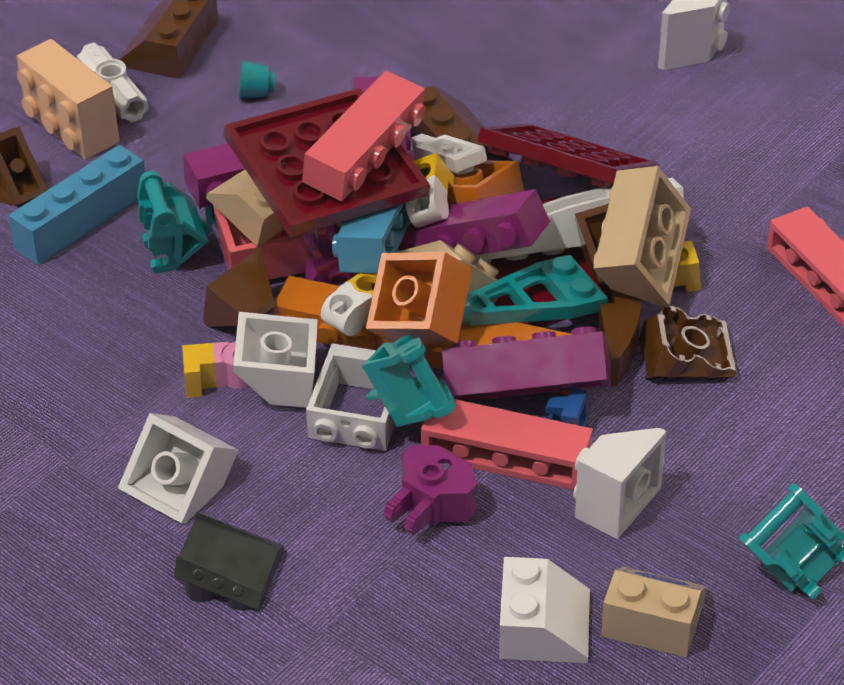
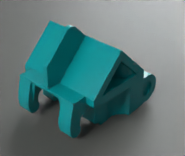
[137,170,211,273]
[362,334,457,427]
[738,482,844,601]

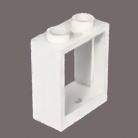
[306,343,409,451]

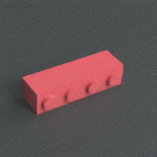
[302,70,426,202]
[767,206,844,327]
[421,399,593,490]

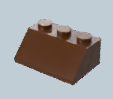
[118,0,219,79]
[410,86,514,161]

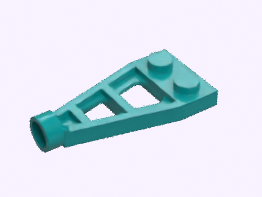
[461,255,608,326]

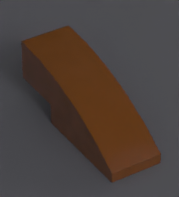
[598,287,642,386]

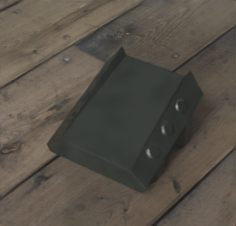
[174,511,284,611]

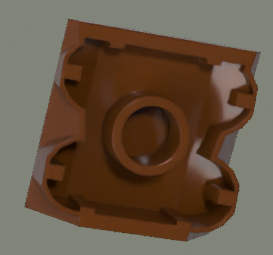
[639,305,736,379]

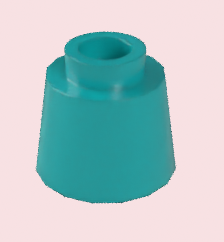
[239,60,275,99]

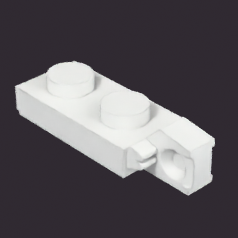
[411,134,487,175]

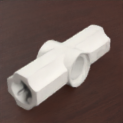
[77,42,149,123]

